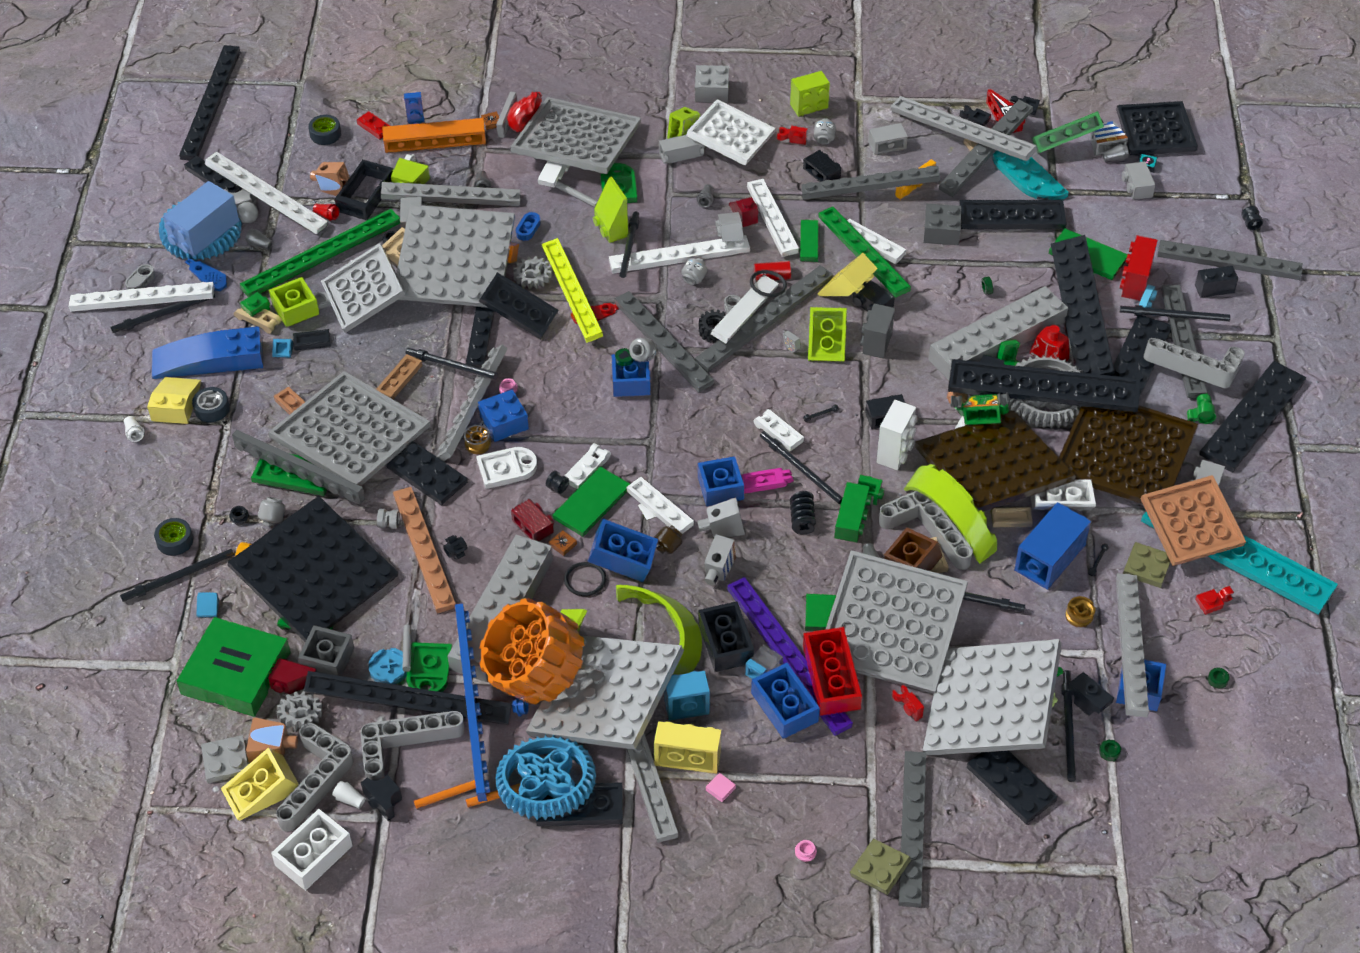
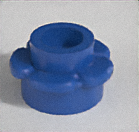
[512,698,529,717]

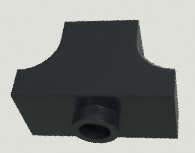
[1068,671,1114,716]
[361,775,402,821]

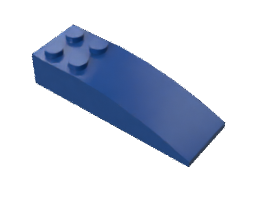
[152,326,263,379]

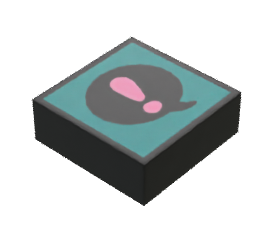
[1139,153,1158,172]

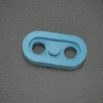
[1139,284,1158,308]

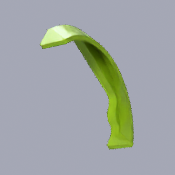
[904,464,997,564]
[616,585,702,675]

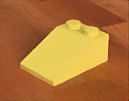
[817,253,878,296]
[147,377,201,424]
[221,748,299,821]

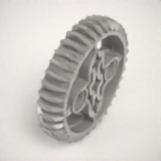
[1009,355,1083,429]

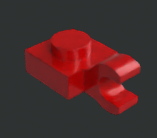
[777,125,808,145]
[1195,586,1234,615]
[892,685,924,721]

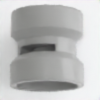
[377,508,400,529]

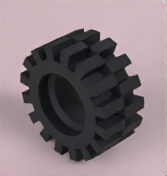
[699,309,726,343]

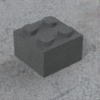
[923,203,961,245]
[860,303,895,359]
[298,626,355,676]

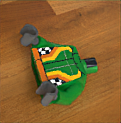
[950,393,1010,425]

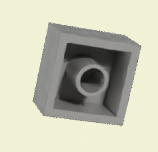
[695,65,729,103]

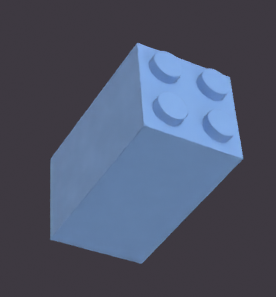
[163,181,239,256]

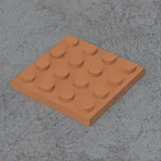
[1140,475,1246,566]

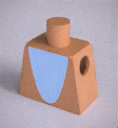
[310,162,350,196]
[246,718,298,763]

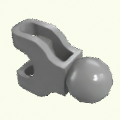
[223,188,258,224]

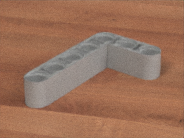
[1144,338,1245,388]
[879,491,973,570]
[361,711,465,781]
[276,723,353,832]

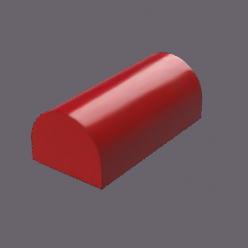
[754,261,791,282]

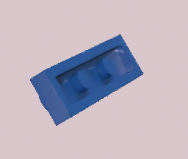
[404,92,425,124]

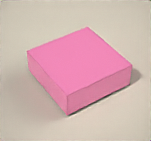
[706,773,736,802]

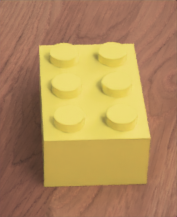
[654,722,721,774]

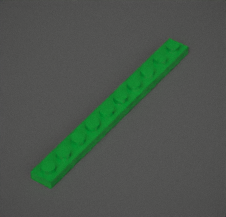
[240,209,400,297]

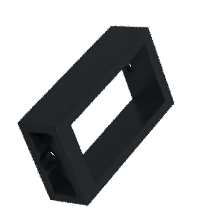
[334,159,393,220]

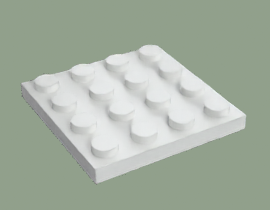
[686,99,775,166]

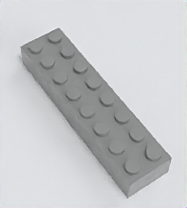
[928,286,1068,380]
[448,535,553,682]

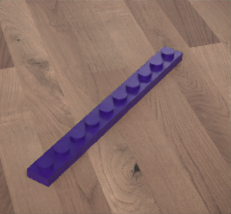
[727,577,853,736]

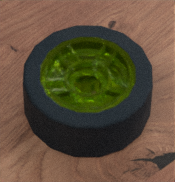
[308,114,341,145]
[154,518,194,556]

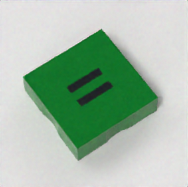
[176,617,291,717]

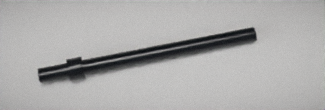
[619,211,639,278]
[110,294,215,333]
[1119,305,1231,322]
[405,348,498,380]
[760,431,843,504]
[120,549,234,602]
[963,592,1025,612]
[1061,670,1076,782]

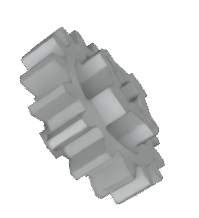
[513,256,552,289]
[276,691,322,731]

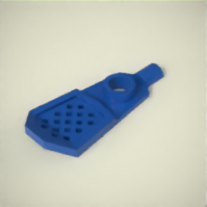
[185,258,227,291]

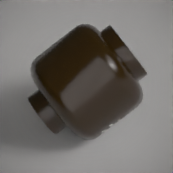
[654,525,683,554]

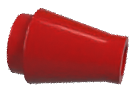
[313,203,340,221]

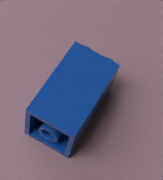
[1014,502,1091,590]

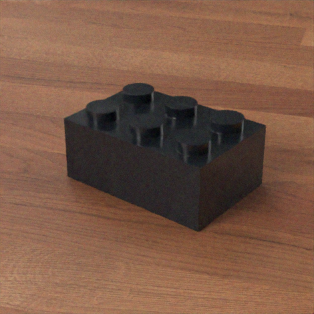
[698,601,754,672]

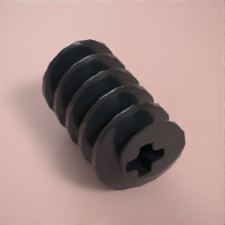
[790,491,816,535]

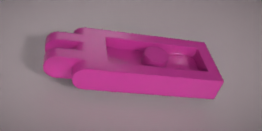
[741,468,794,494]

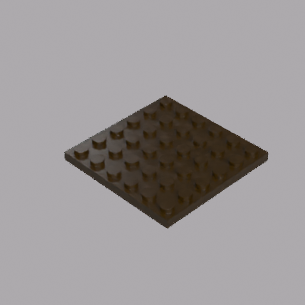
[1059,405,1198,504]
[915,410,1075,512]

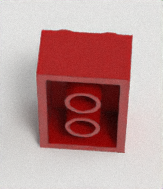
[1119,235,1158,301]

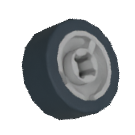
[192,387,230,423]

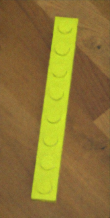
[542,238,603,343]

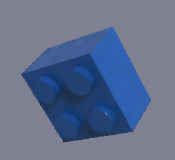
[612,354,651,397]
[478,389,529,442]
[698,456,744,507]
[1116,660,1166,711]

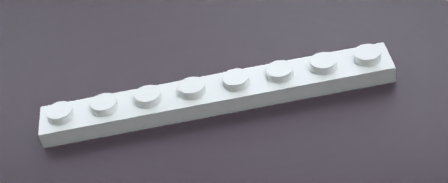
[205,152,328,234]
[609,235,750,274]
[68,282,215,312]

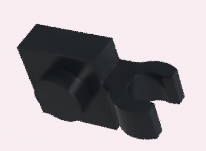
[1010,96,1040,116]

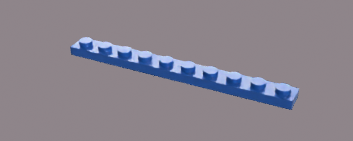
[455,603,490,802]

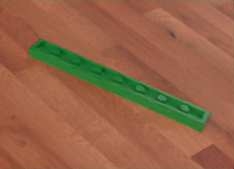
[818,206,911,298]

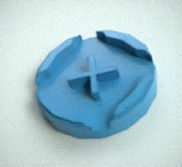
[369,648,407,684]

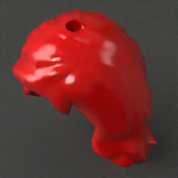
[507,92,542,133]

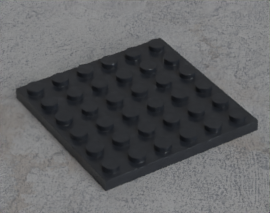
[228,495,398,642]

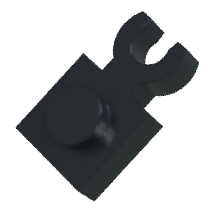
[959,105,991,126]

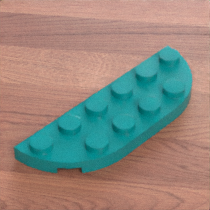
[992,150,1069,200]

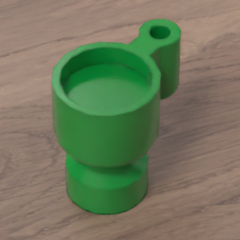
[1187,394,1216,424]

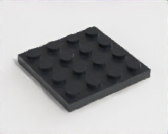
[1116,101,1198,155]

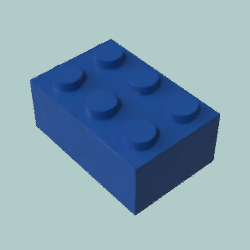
[587,519,658,582]
[751,663,820,739]

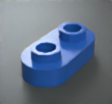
[516,212,541,241]

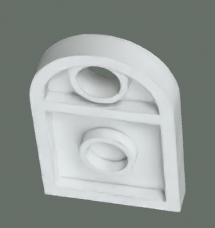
[476,447,537,489]

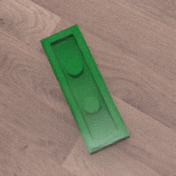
[800,220,818,262]

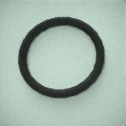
[750,270,787,297]
[564,562,606,596]

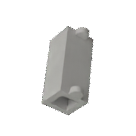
[659,135,705,164]

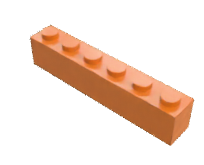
[383,118,486,153]

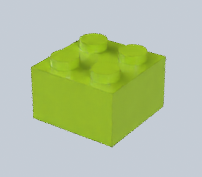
[790,71,830,117]
[269,277,319,328]

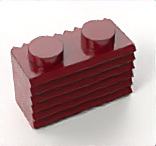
[511,499,554,542]

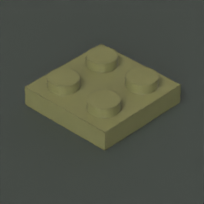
[1123,542,1171,588]
[850,838,911,895]

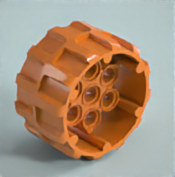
[479,598,585,705]

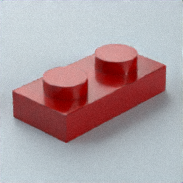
[357,111,390,140]

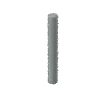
[555,181,598,207]
[403,624,411,672]

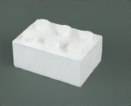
[877,400,918,470]
[271,809,352,891]

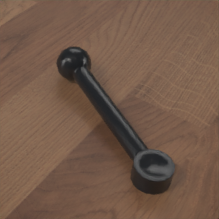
[803,405,839,422]
[1088,543,1109,576]

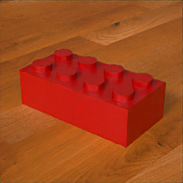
[803,627,862,716]

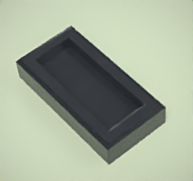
[293,329,331,351]

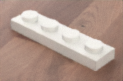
[847,219,906,264]
[627,477,694,534]

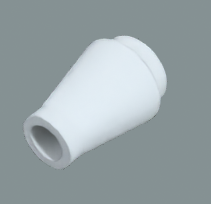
[124,416,144,442]
[332,781,366,809]

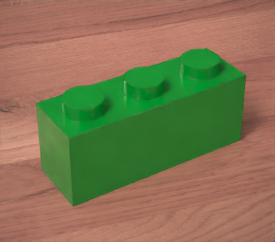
[834,482,872,543]

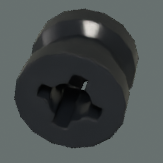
[545,470,569,494]

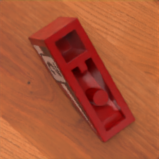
[986,89,1025,133]

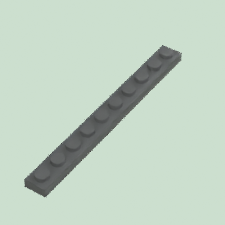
[695,265,833,372]

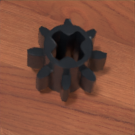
[443,535,468,560]

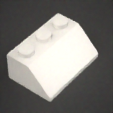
[1031,480,1096,511]

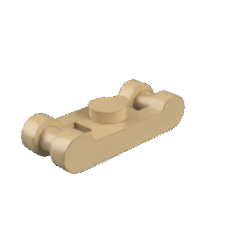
[234,308,282,334]

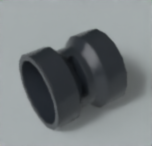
[1241,206,1264,230]

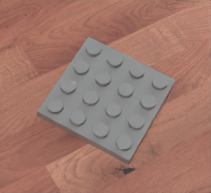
[321,243,406,333]

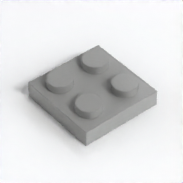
[201,735,248,783]

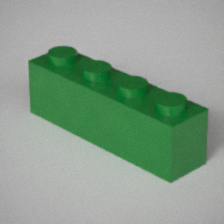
[1032,111,1104,153]

